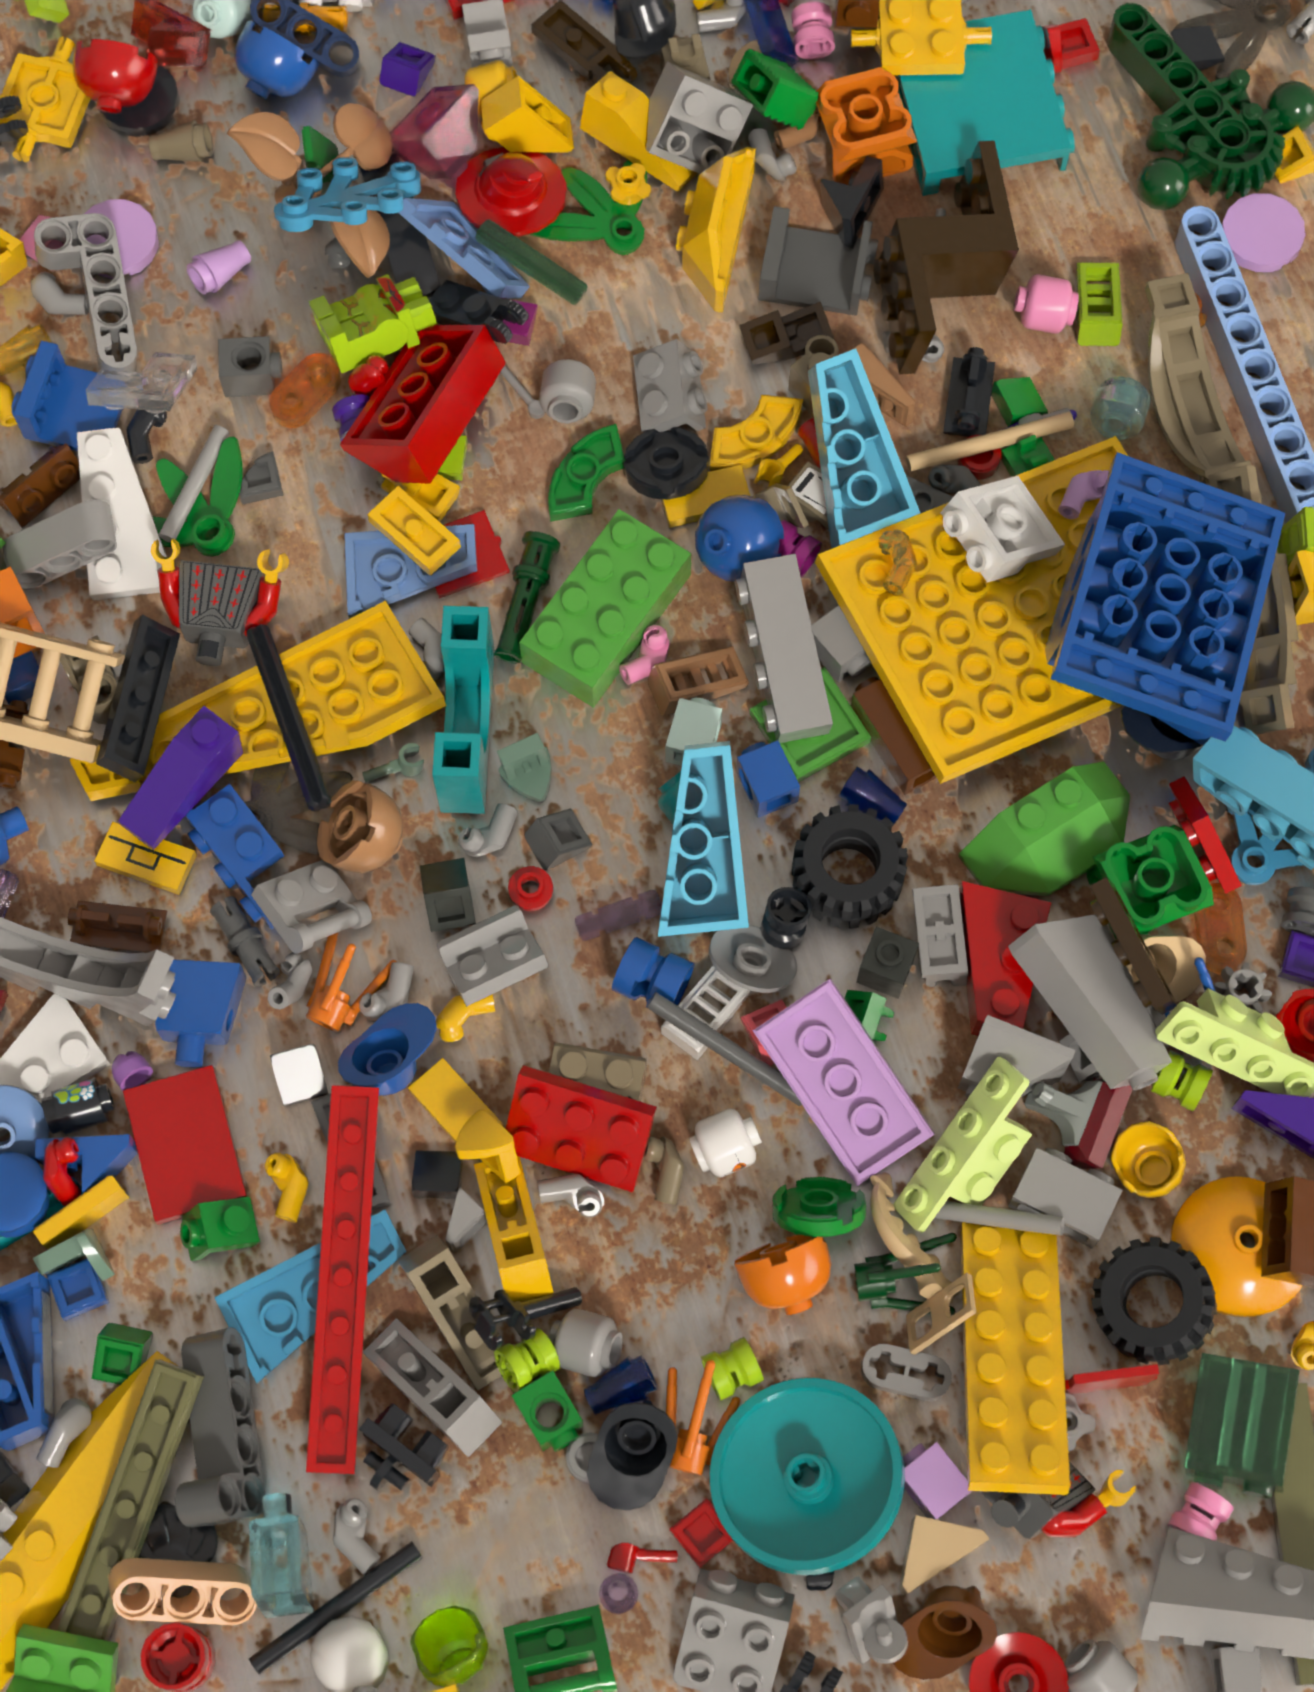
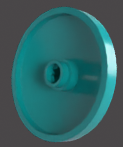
[710,1378,905,1575]

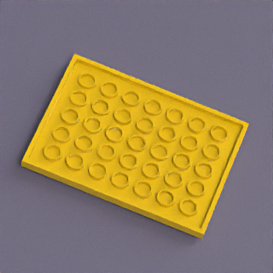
[815,436,1128,784]

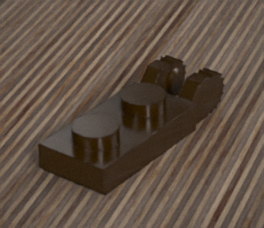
[531,0,638,85]

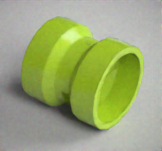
[1151,1050,1213,1111]
[494,1328,560,1393]
[701,1337,764,1401]

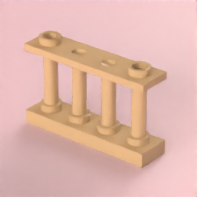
[0,622,125,763]

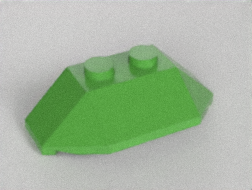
[958,761,1130,896]

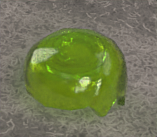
[410,1605,489,1687]

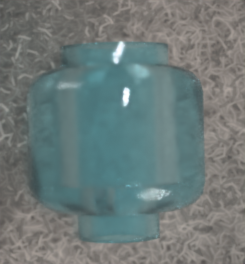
[1090,376,1150,440]

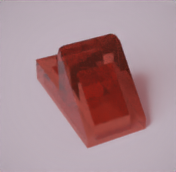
[131,0,211,67]

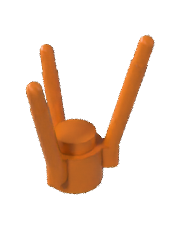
[306,932,397,1032]
[666,1360,741,1476]

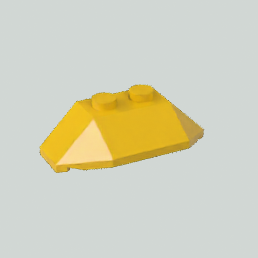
[676,147,756,313]

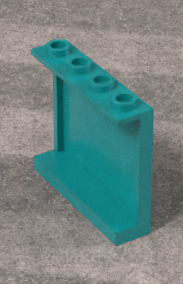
[894,10,1075,196]

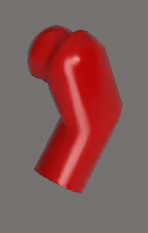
[43,1137,81,1206]

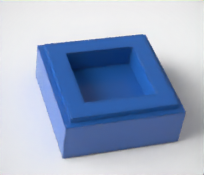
[47,1258,110,1321]

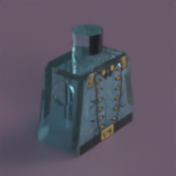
[249,1493,314,1619]

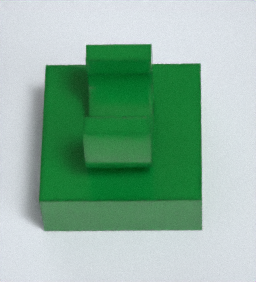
[1001,435,1055,477]
[844,990,894,1041]

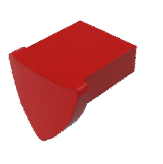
[1042,18,1100,74]

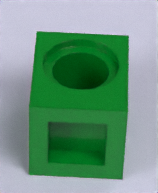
[511,1370,584,1452]

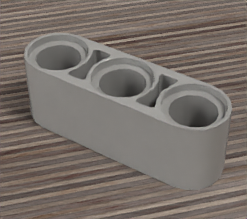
[3,500,117,589]

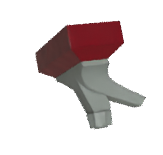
[1024,1077,1132,1169]

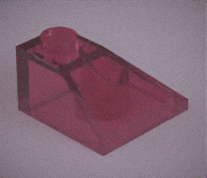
[390,84,479,180]

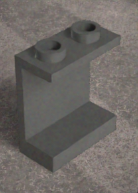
[758,206,878,316]

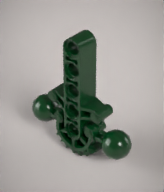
[1107,3,1314,211]

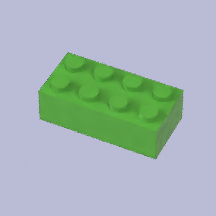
[519,509,692,708]

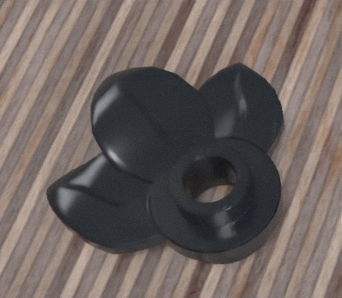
[139,1501,218,1598]

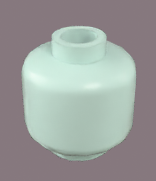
[193,0,252,39]

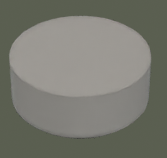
[566,1433,598,1483]

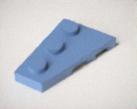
[398,198,530,299]
[344,524,478,619]

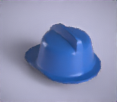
[338,1003,437,1096]

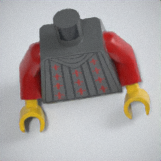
[151,538,289,666]
[981,1461,1136,1539]

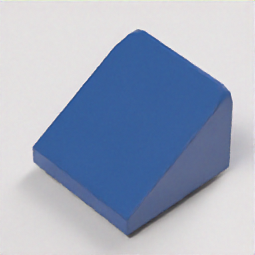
[5,651,39,705]

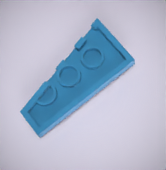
[214,1210,407,1383]

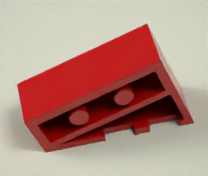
[959,881,1051,1036]

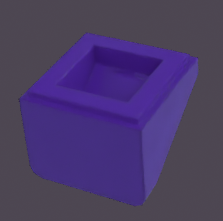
[379,42,436,96]

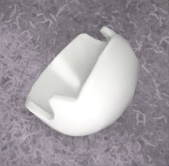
[310,1616,389,1692]

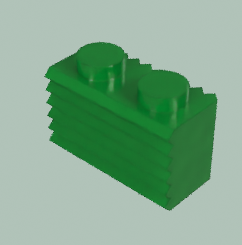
[731,49,819,130]

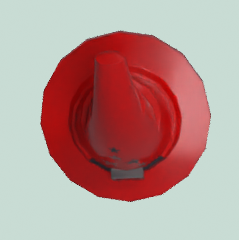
[455,147,567,237]

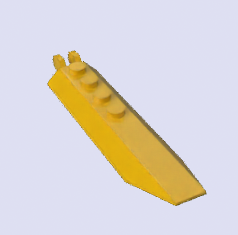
[0,1351,178,1692]

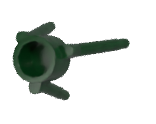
[854,1233,957,1315]

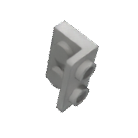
[437,905,549,1007]

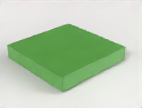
[749,667,871,783]

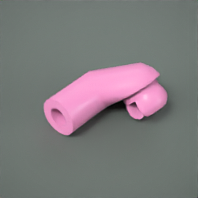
[619,625,669,685]

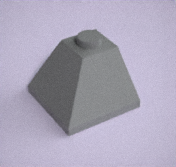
[958,1015,1076,1098]

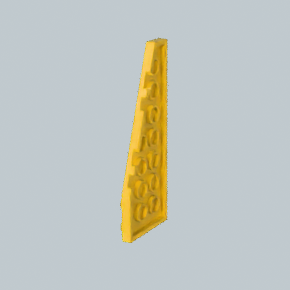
[69,601,446,801]

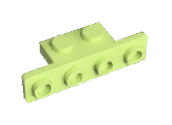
[1155,988,1314,1097]
[893,1057,1032,1232]

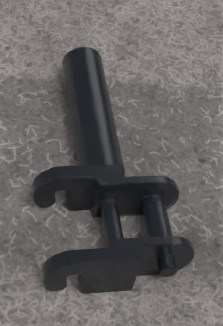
[469,1287,582,1350]

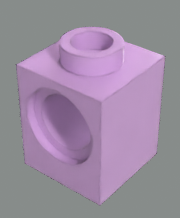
[903,1442,972,1520]

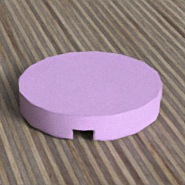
[1222,193,1305,272]
[84,199,159,278]

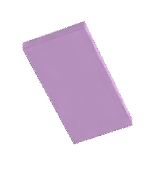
[753,978,935,1186]

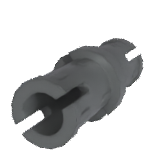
[210,896,280,987]

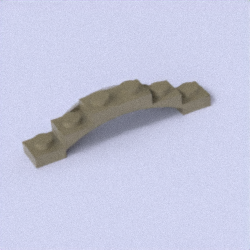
[1145,273,1263,501]
[1208,465,1299,735]

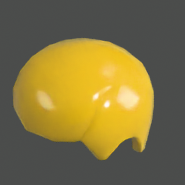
[1111,1121,1186,1199]

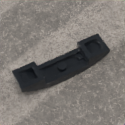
[358,152,440,298]

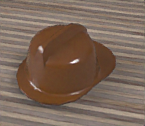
[893,1586,998,1680]

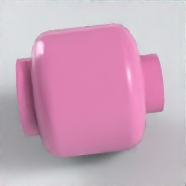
[1014,274,1079,334]

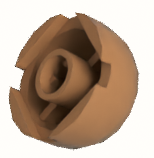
[317,780,403,873]

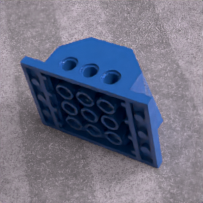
[1045,452,1285,746]

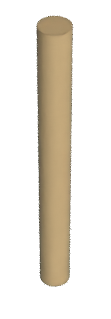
[906,412,1074,472]

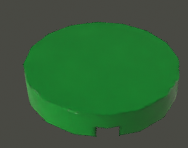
[772,1177,866,1237]

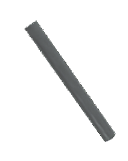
[646,992,802,1106]

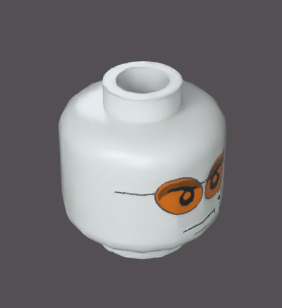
[689,1108,762,1177]

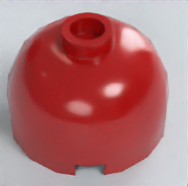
[73,39,158,113]

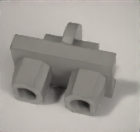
[835,1576,908,1665]

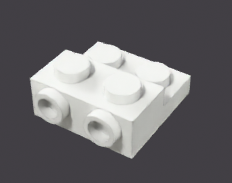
[940,476,1065,583]

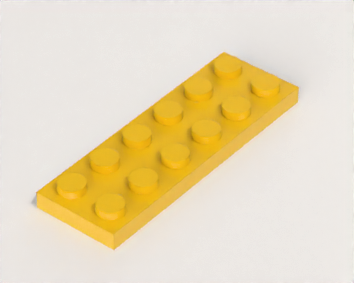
[960,1222,1070,1495]

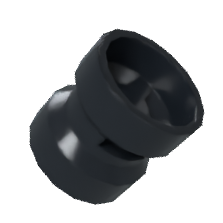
[760,887,812,949]

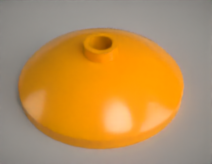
[1170,1176,1303,1318]

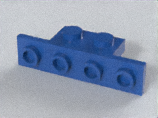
[185,784,284,930]

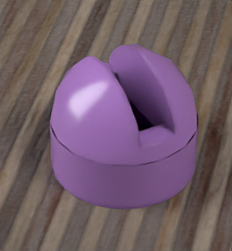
[112,1051,153,1091]

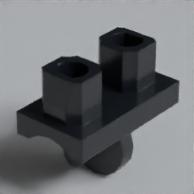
[359,1403,449,1491]

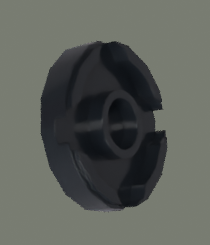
[99,64,180,137]
[624,427,710,500]

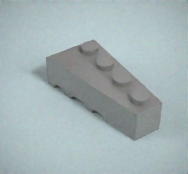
[735,554,833,743]
[1140,1527,1314,1659]

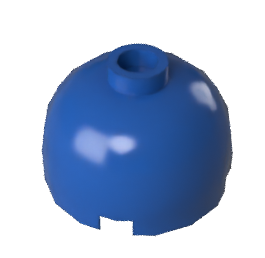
[235,20,319,100]
[695,495,784,582]

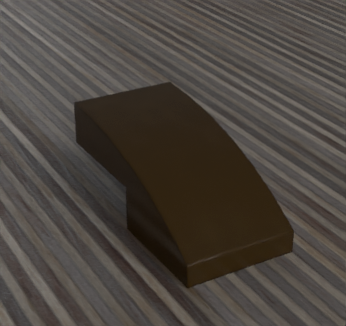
[739,301,835,364]

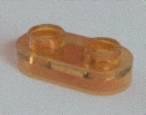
[269,353,341,428]
[1194,883,1247,974]

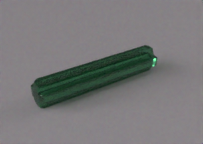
[475,220,588,305]

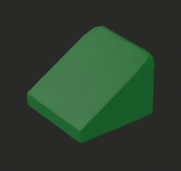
[301,126,339,183]
[991,377,1048,427]
[92,1323,153,1385]

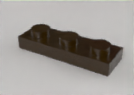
[1090,877,1178,1015]

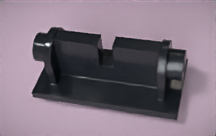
[943,347,995,437]

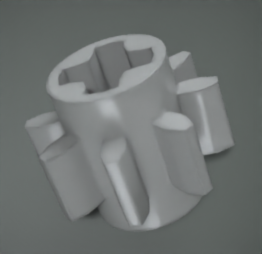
[1214,962,1272,1013]

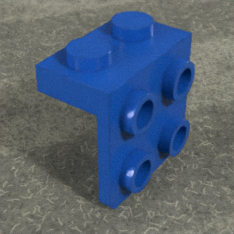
[12,340,130,451]

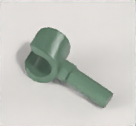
[362,743,424,782]

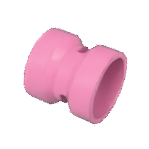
[791,1,835,60]
[1167,1482,1234,1541]

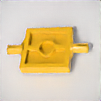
[851,0,992,75]
[0,37,90,162]

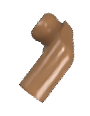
[774,104,821,151]

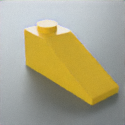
[580,71,698,192]
[474,1156,554,1302]

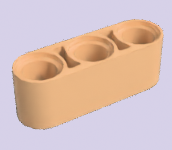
[108,1558,257,1625]

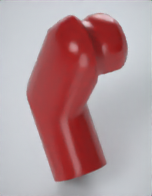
[348,355,389,397]

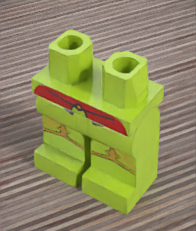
[308,274,437,374]

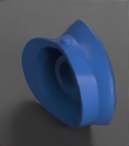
[0,1152,50,1238]

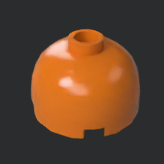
[734,1234,832,1315]

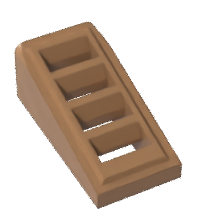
[852,343,916,427]
[648,646,749,716]

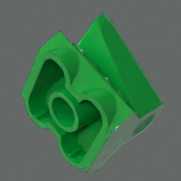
[1086,824,1214,939]

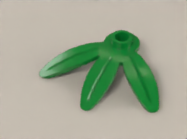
[529,159,647,255]
[153,436,243,557]

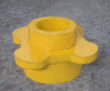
[605,163,651,205]

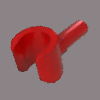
[607,1542,678,1574]

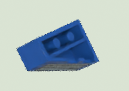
[0,1271,54,1451]

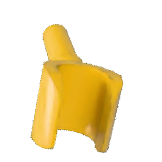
[754,444,803,487]

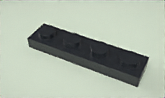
[96,614,180,783]

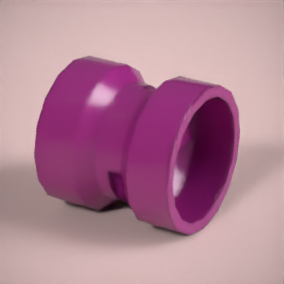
[778,519,822,578]

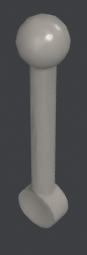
[500,366,545,419]

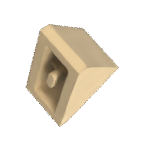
[899,1515,989,1597]

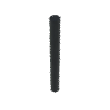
[248,1541,423,1675]

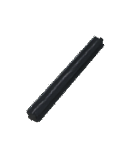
[246,624,332,812]

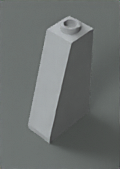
[1008,915,1172,1090]

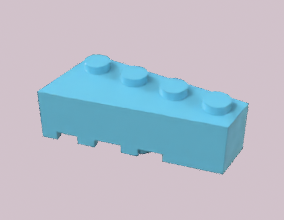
[808,348,920,549]
[1193,726,1314,871]
[658,741,749,937]

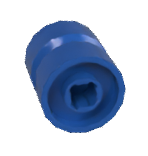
[612,937,695,1006]

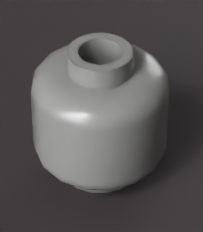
[539,359,596,423]
[549,1309,623,1377]
[1064,1640,1138,1692]

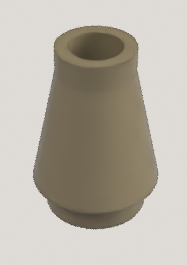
[149,120,213,162]

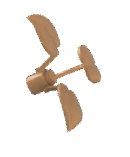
[227,103,392,279]

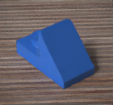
[35,1134,138,1193]

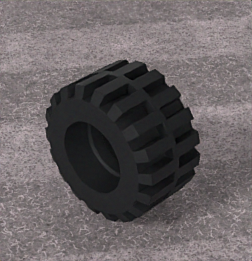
[791,804,908,929]
[1091,1237,1217,1365]

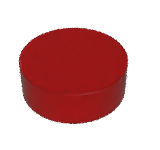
[957,435,1001,480]

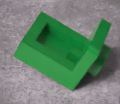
[180,1197,260,1261]

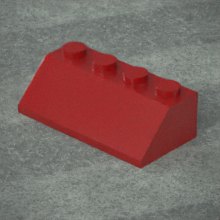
[340,325,506,484]

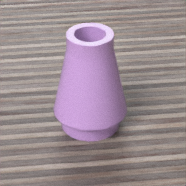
[186,240,251,294]

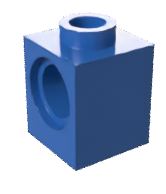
[736,740,800,818]

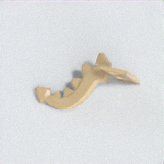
[870,1172,976,1355]

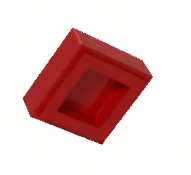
[669,1498,733,1569]

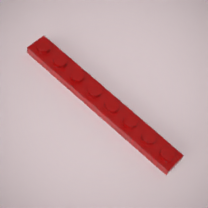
[306,1085,379,1474]

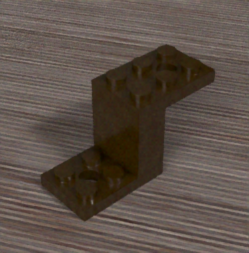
[873,140,1019,374]

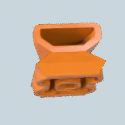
[816,67,917,185]

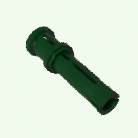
[494,531,561,664]

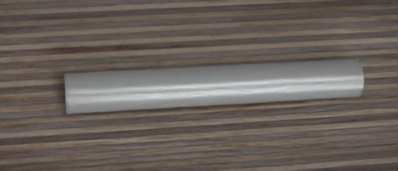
[159,425,230,543]
[935,1201,1065,1236]

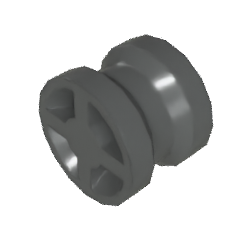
[1281,886,1314,937]

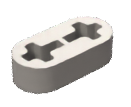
[861,1344,952,1401]

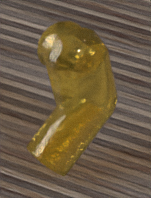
[878,529,917,595]

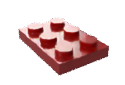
[506,1065,657,1192]

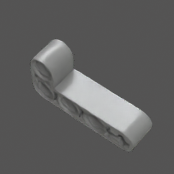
[34,213,137,381]

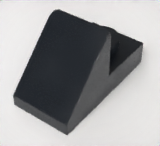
[820,156,884,248]

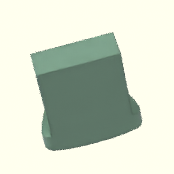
[497,733,552,803]
[33,1229,115,1281]

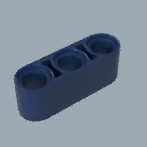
[250,0,360,77]

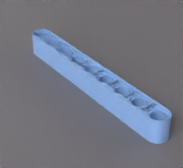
[1175,206,1314,524]

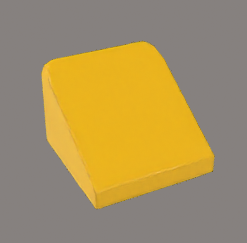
[1275,126,1314,183]

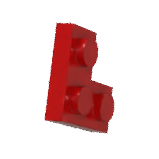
[1168,776,1242,894]

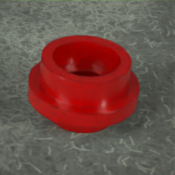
[508,866,553,911]

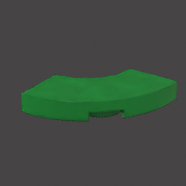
[548,424,625,522]

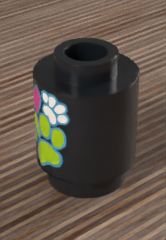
[42,1077,115,1135]

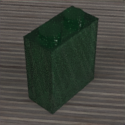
[1184,1353,1300,1498]

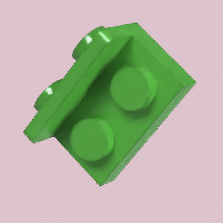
[6,1624,119,1692]

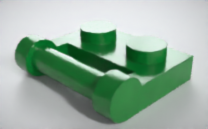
[503,1605,618,1692]

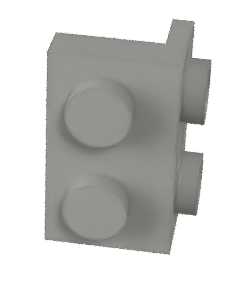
[633,339,707,432]

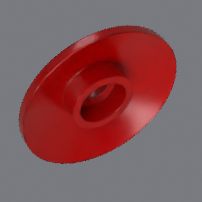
[969,1632,1069,1692]

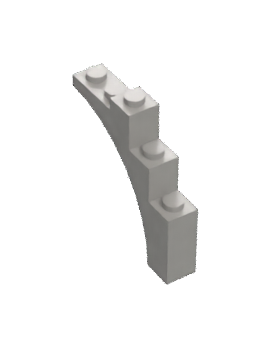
[0,917,176,1026]

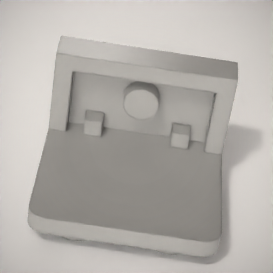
[673,1568,795,1692]

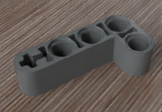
[175,1327,266,1527]

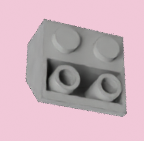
[646,62,753,174]

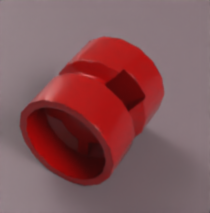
[141,1623,216,1692]

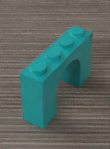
[432,606,495,814]

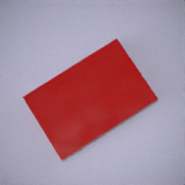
[123,1065,248,1225]

